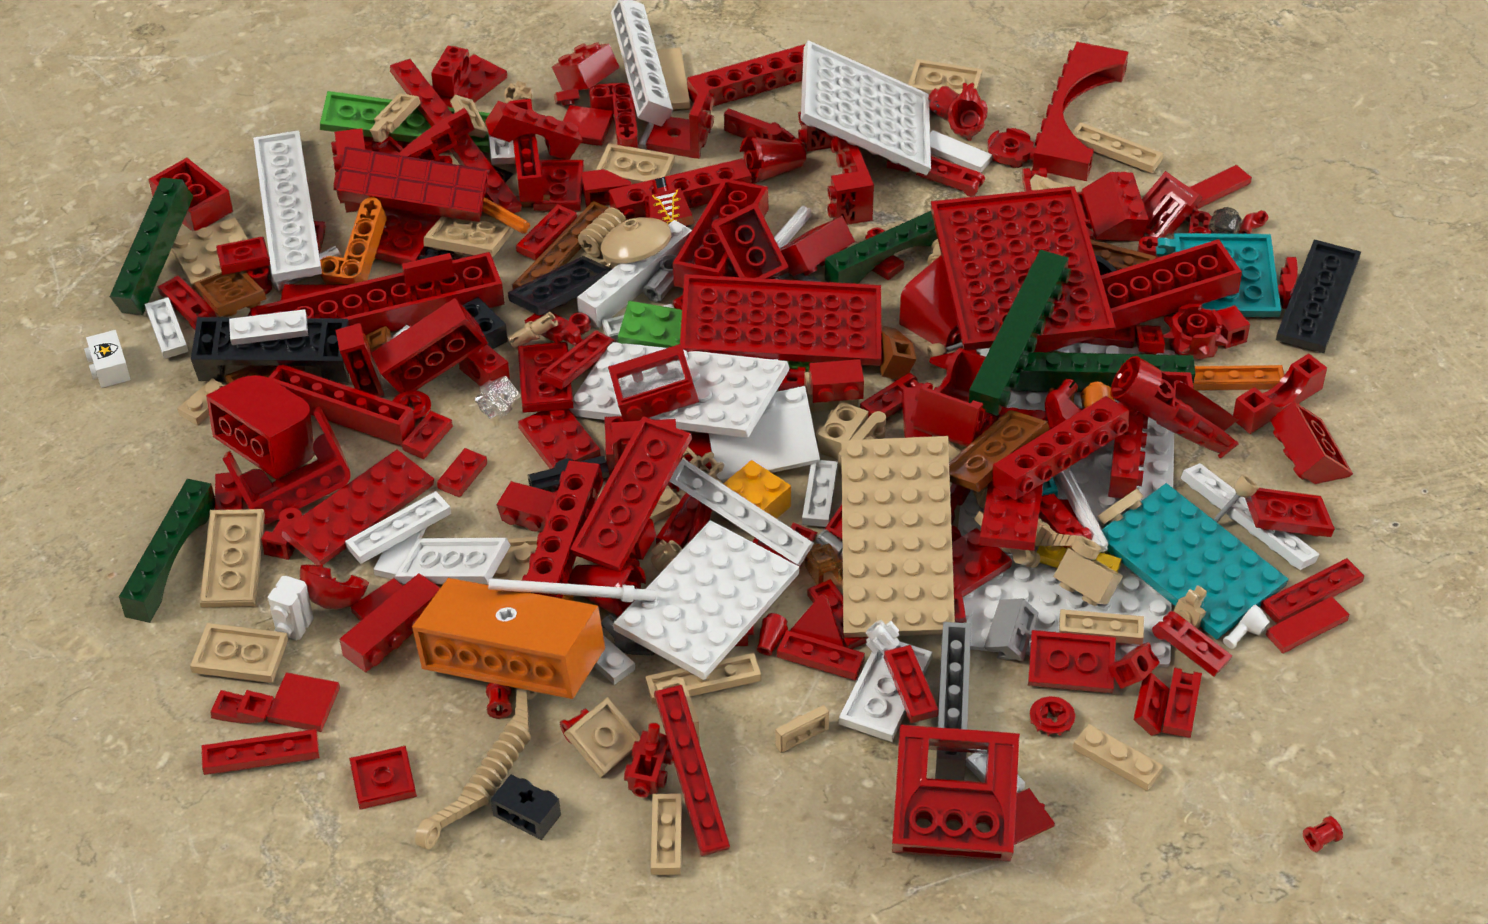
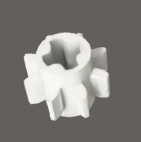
[866,620,900,655]

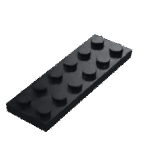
[1276,239,1361,353]

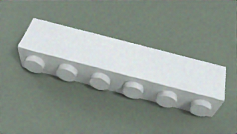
[577,220,692,329]

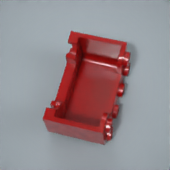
[911,348,1011,447]

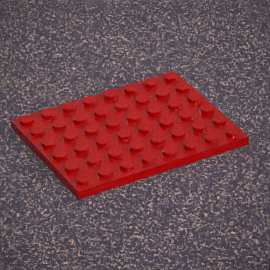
[931,186,1116,350]

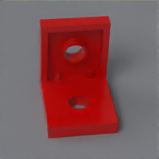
[646,86,714,159]

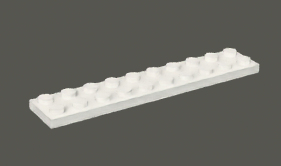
[253,130,322,282]

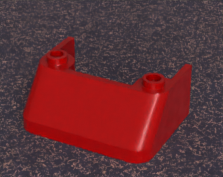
[222,406,351,524]

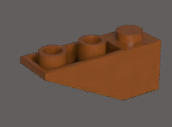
[880,325,916,380]

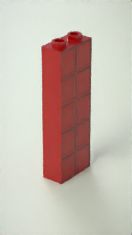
[333,147,488,222]

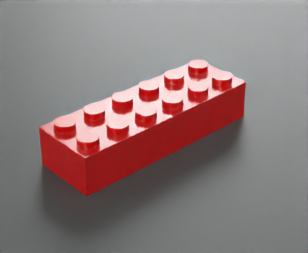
[673,178,769,288]

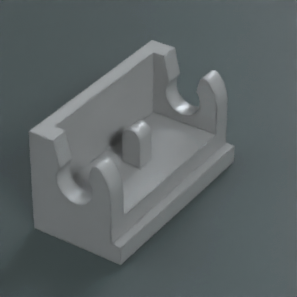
[984,598,1039,661]

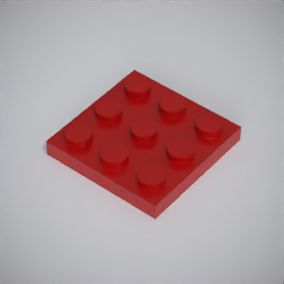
[359,207,442,265]

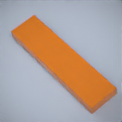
[1193,365,1284,390]

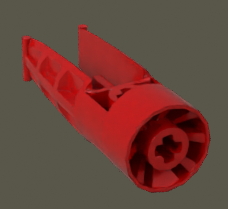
[1111,356,1240,458]

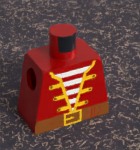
[645,177,695,227]

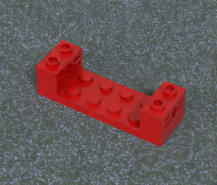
[798,111,874,225]

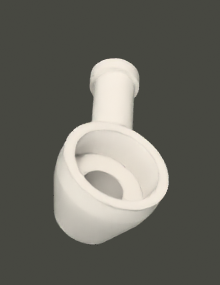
[1223,604,1270,649]

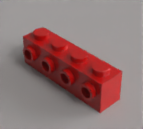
[1108,402,1149,499]
[339,573,440,673]

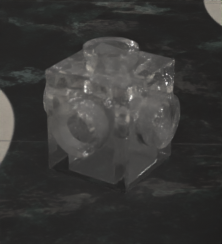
[474,376,521,419]

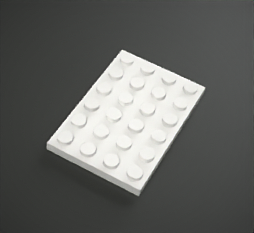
[613,520,799,680]

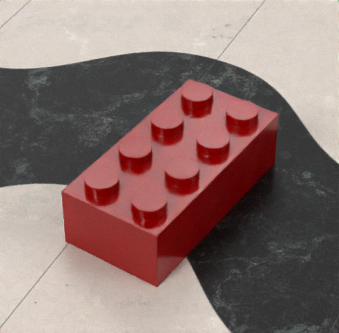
[371,298,488,393]

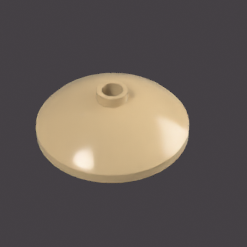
[601,217,672,263]

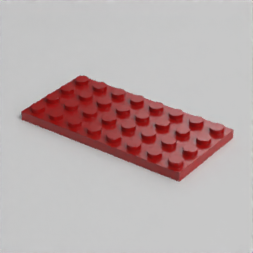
[680,274,882,366]

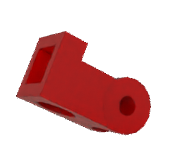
[261,507,302,560]
[1109,642,1160,689]

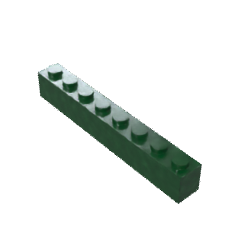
[969,250,1071,416]
[1011,352,1196,392]

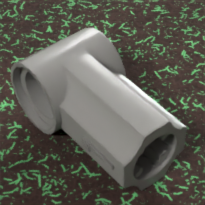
[643,255,677,303]

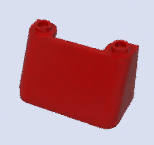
[899,255,961,347]

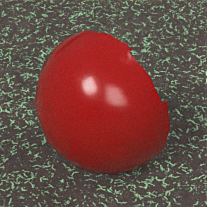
[300,564,369,610]

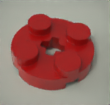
[987,128,1034,168]

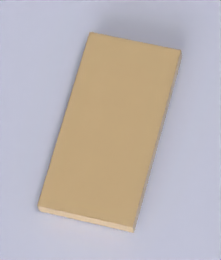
[656,47,690,110]
[200,509,265,608]

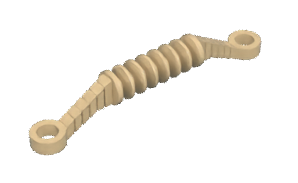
[948,442,1101,560]
[415,688,537,850]

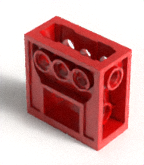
[892,725,1020,862]

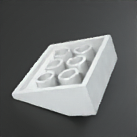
[709,386,821,483]

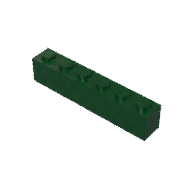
[109,178,194,315]

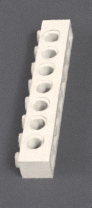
[611,0,673,126]

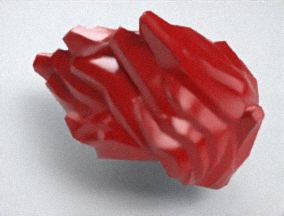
[948,83,988,141]

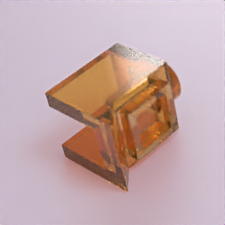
[805,543,843,585]

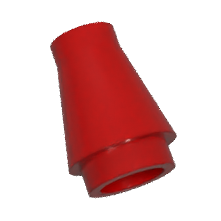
[757,613,788,656]

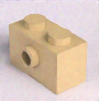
[1053,548,1123,606]

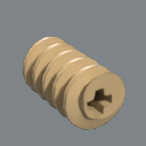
[578,208,627,258]

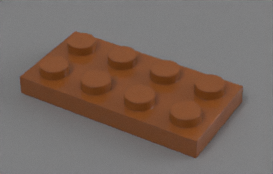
[194,271,266,317]
[949,410,1050,492]

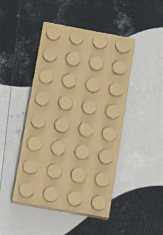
[841,436,955,638]

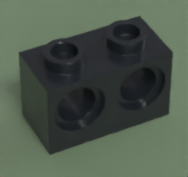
[462,297,508,349]

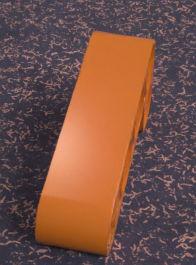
[320,197,386,285]

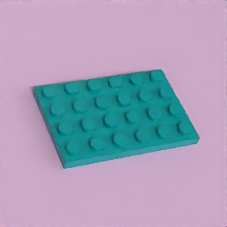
[1102,483,1289,640]

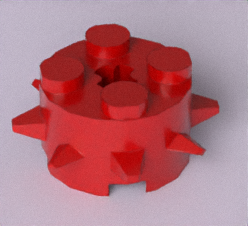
[1163,303,1228,359]

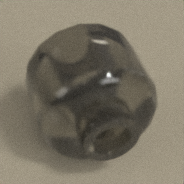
[1207,207,1242,234]

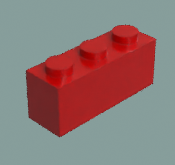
[336,323,384,397]

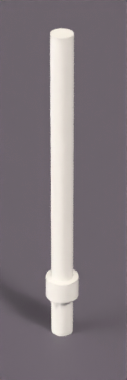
[488,578,656,602]

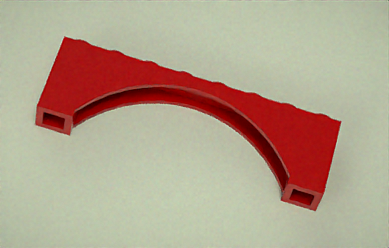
[1030,41,1129,181]

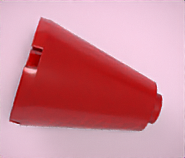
[740,136,807,183]
[568,564,646,617]

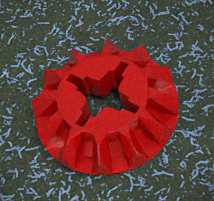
[392,390,431,423]
[1030,696,1075,736]

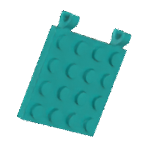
[1156,233,1281,317]

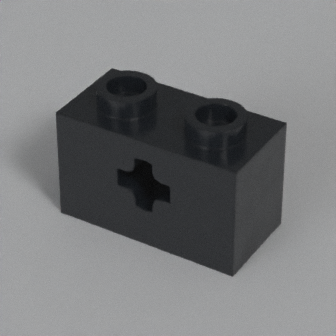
[491,774,561,840]

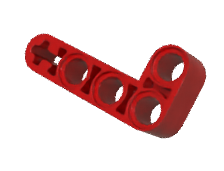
[589,83,638,148]

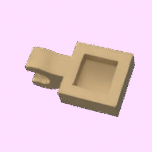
[1174,585,1207,629]

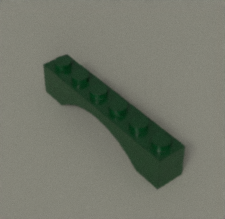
[825,211,938,284]
[119,478,215,623]

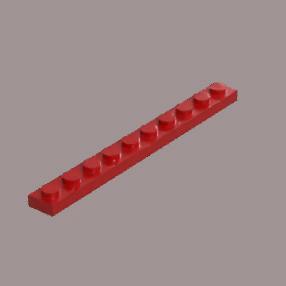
[390,59,522,214]

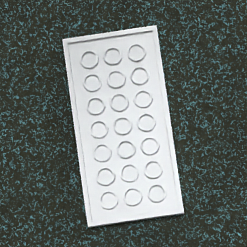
[569,342,790,438]

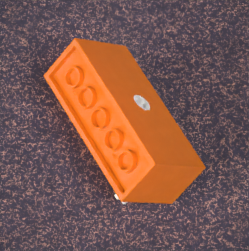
[412,578,605,699]

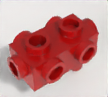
[624,723,673,798]

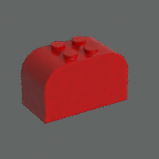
[206,375,315,480]

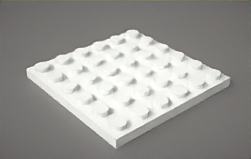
[801,40,931,175]

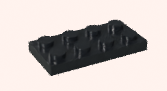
[508,256,612,315]

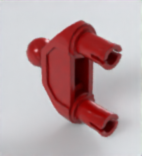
[1045,379,1082,429]

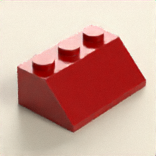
[1081,172,1149,241]
[712,202,789,279]
[780,216,855,276]
[1270,401,1353,484]

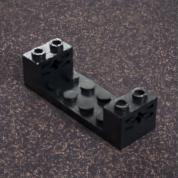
[191,317,349,383]

